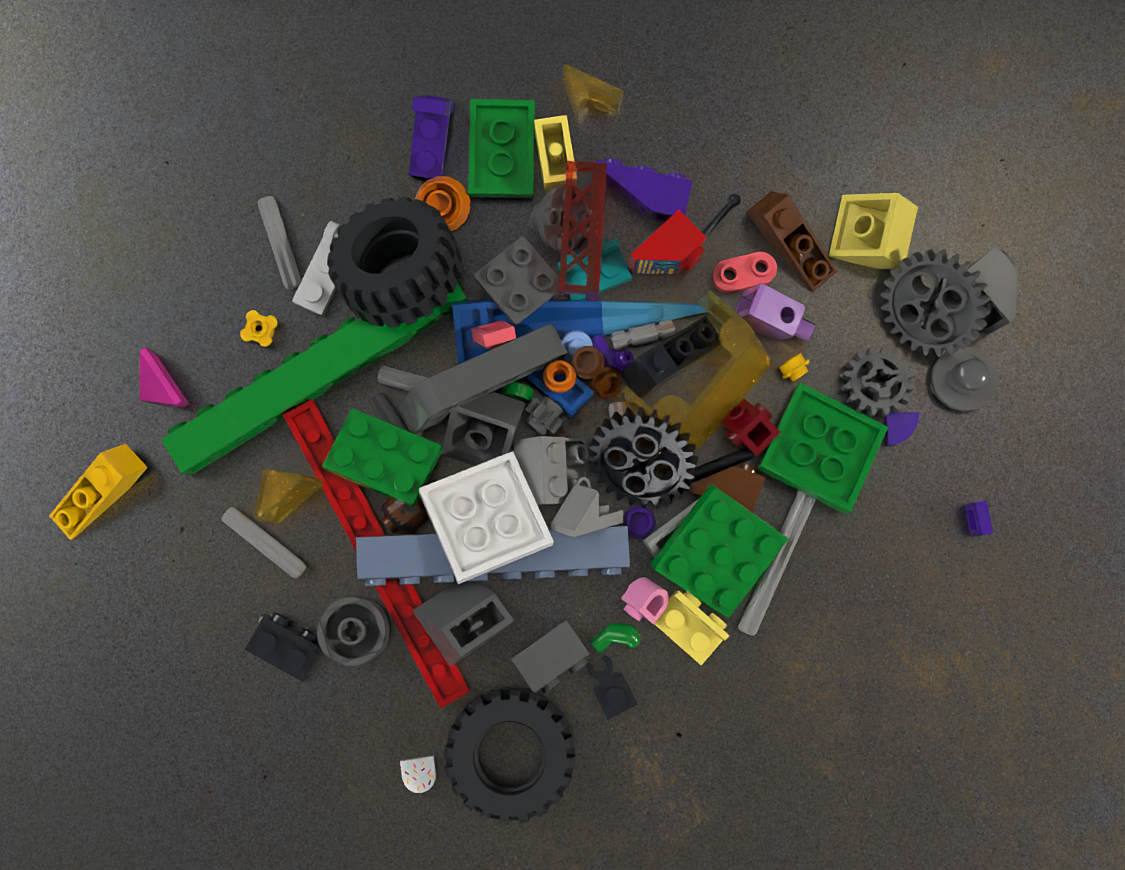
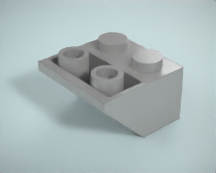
[513,436,591,507]

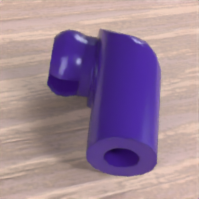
[591,334,634,372]

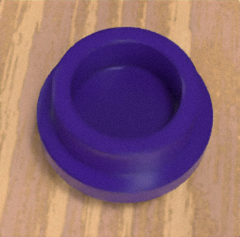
[623,506,656,539]

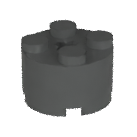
[317,596,390,666]

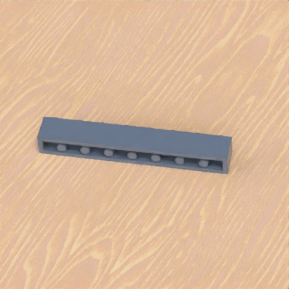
[356,526,630,586]

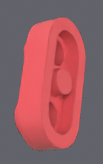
[712,252,777,294]

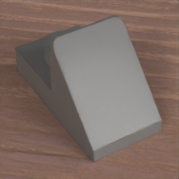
[551,485,623,537]

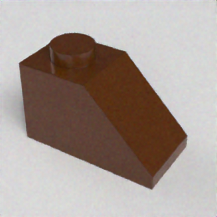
[686,463,766,513]

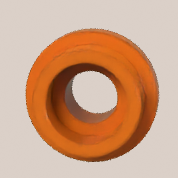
[543,360,576,393]

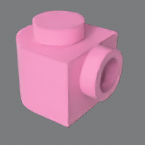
[621,577,669,625]

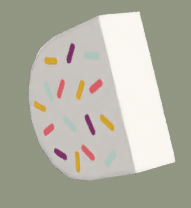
[400,755,437,793]

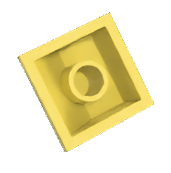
[829,193,918,269]

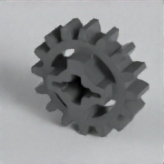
[841,346,915,418]

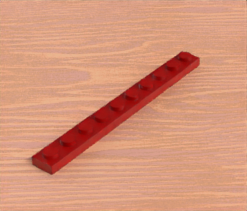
[283,399,471,709]

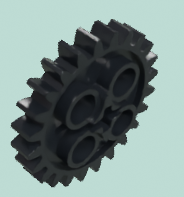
[588,407,698,508]

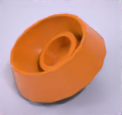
[415,176,470,231]

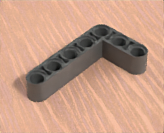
[398,324,568,436]

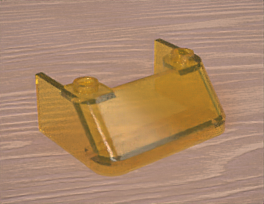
[616,290,770,451]

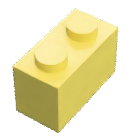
[534,115,577,194]

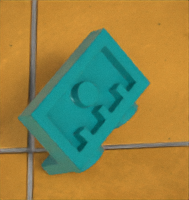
[557,238,632,300]

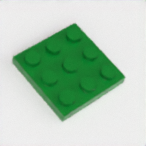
[757,382,888,515]
[650,483,788,618]

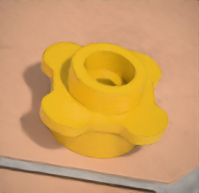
[240,310,278,347]

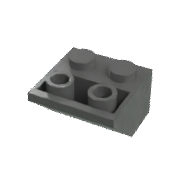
[413,581,514,667]

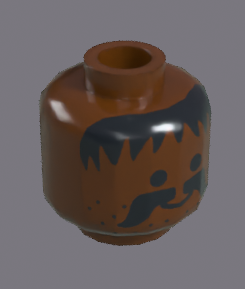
[381,496,430,535]

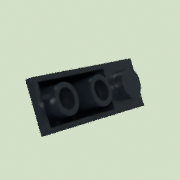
[621,316,724,399]

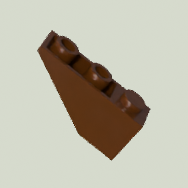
[747,191,837,292]

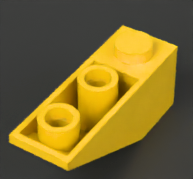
[49,444,148,540]

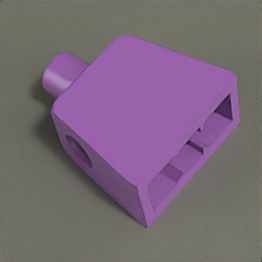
[731,283,815,341]

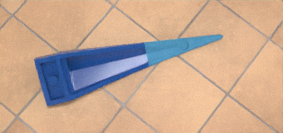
[452,297,715,365]

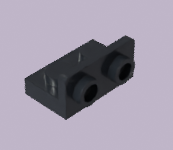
[245,612,322,682]

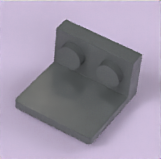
[474,236,566,325]

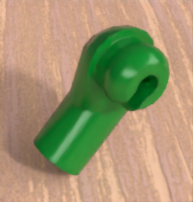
[589,623,641,654]

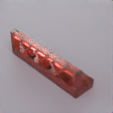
[558,161,607,301]

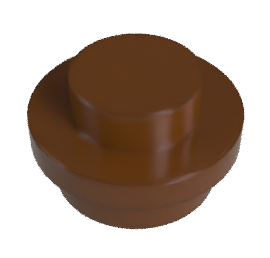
[571,346,605,379]
[589,366,621,398]

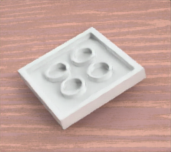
[419,451,554,584]

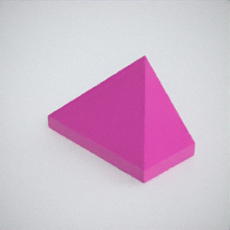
[140,347,190,409]

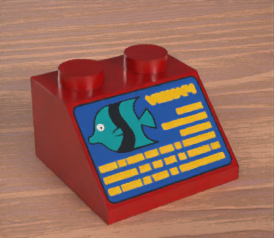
[628,209,707,275]

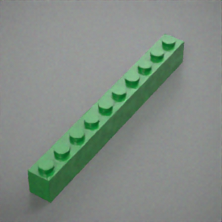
[161,284,467,476]

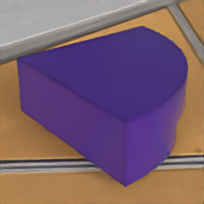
[884,412,919,446]

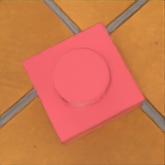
[471,320,516,350]

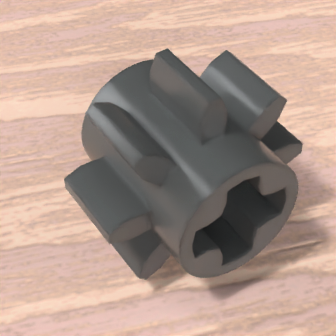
[524,396,564,436]

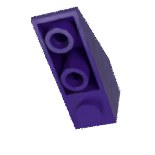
[595,158,693,223]

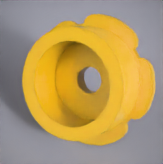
[779,353,810,382]

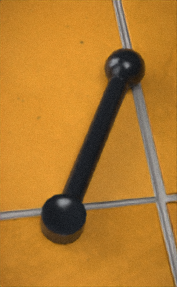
[702,194,741,237]

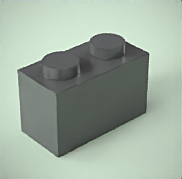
[511,619,590,693]

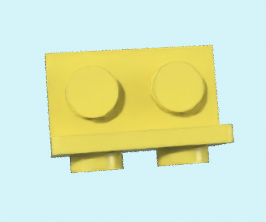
[655,590,729,665]

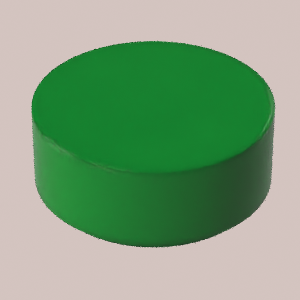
[499,382,534,404]

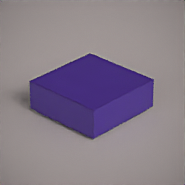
[965,500,993,536]

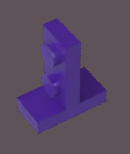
[408,95,455,178]

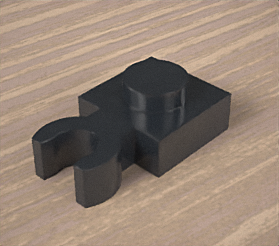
[587,655,637,719]

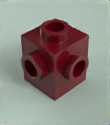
[721,398,780,456]

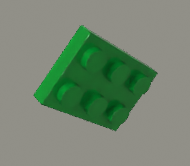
[468,99,535,198]
[322,408,443,508]

